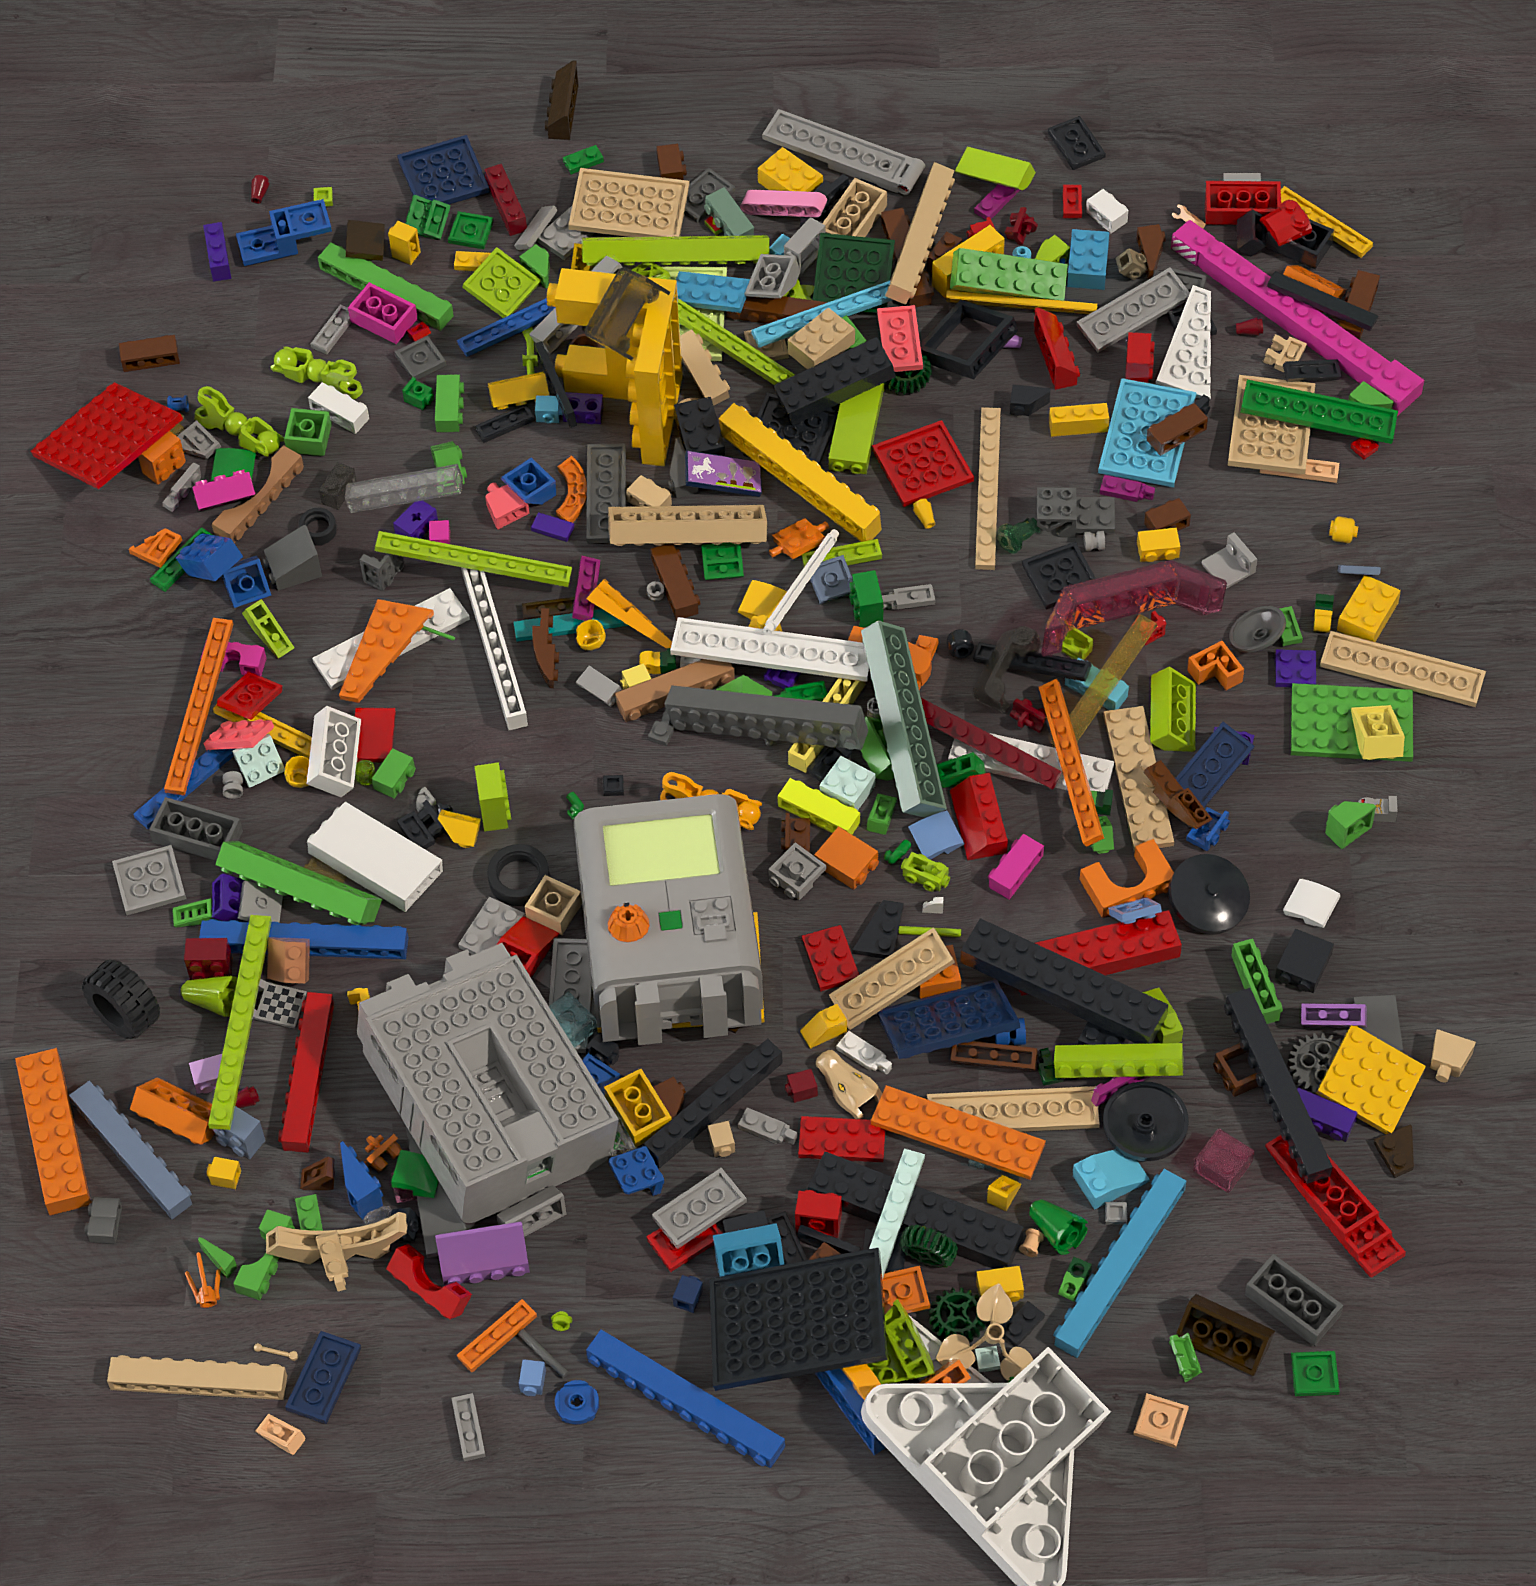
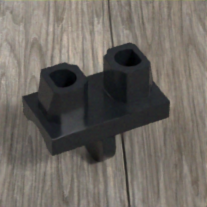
[417,800,453,838]

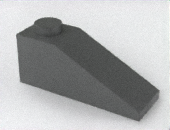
[668,437,698,499]

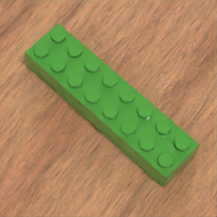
[215,841,382,925]

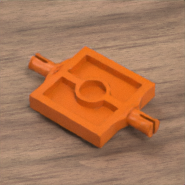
[769,518,829,559]

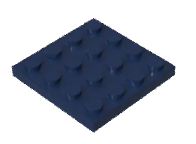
[397,135,490,204]

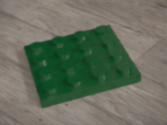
[813,233,895,314]

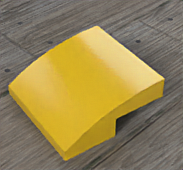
[738,580,787,619]

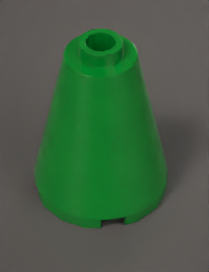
[1029,1199,1088,1255]

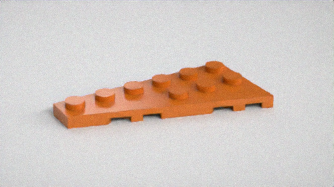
[339,599,434,703]

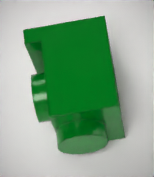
[402,377,434,410]

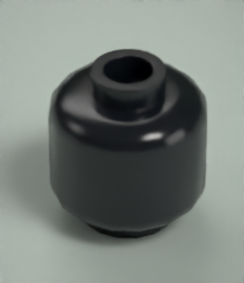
[947,629,974,658]

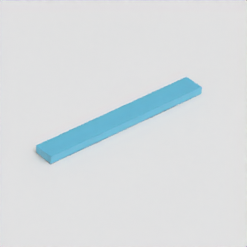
[751,280,893,348]

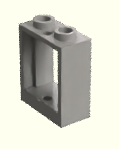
[784,217,826,278]

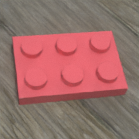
[203,719,274,750]

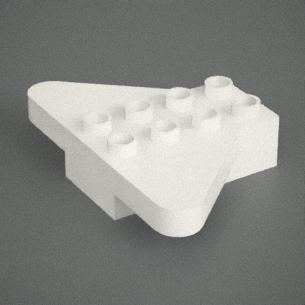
[861,1347,1111,1586]

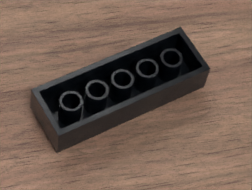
[773,337,896,426]

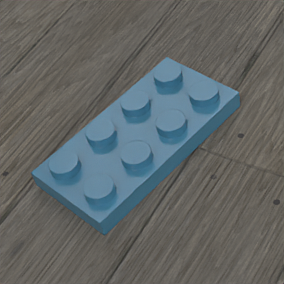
[676,271,750,313]

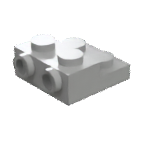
[768,842,826,900]

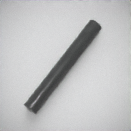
[518,1329,569,1378]

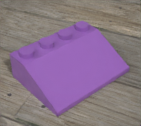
[435,1221,530,1286]

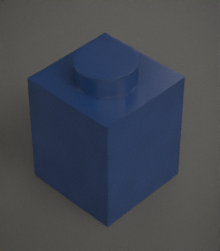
[673,1275,703,1313]

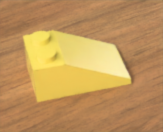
[1351,705,1405,760]

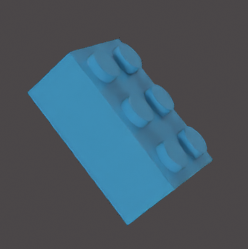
[1067,229,1109,290]
[713,1223,784,1277]

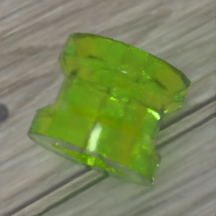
[355,760,376,785]

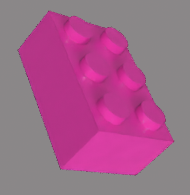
[348,282,418,344]
[192,470,255,512]

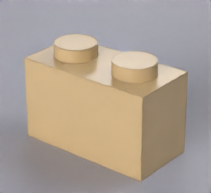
[626,475,672,507]

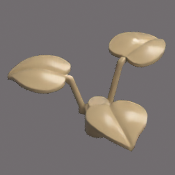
[936,1284,1034,1381]

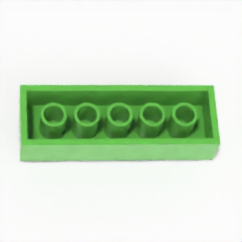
[950,248,1068,301]

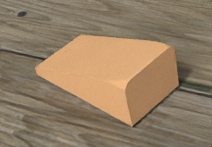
[256,1414,306,1455]

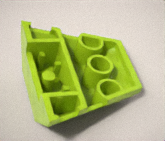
[867,1299,935,1385]

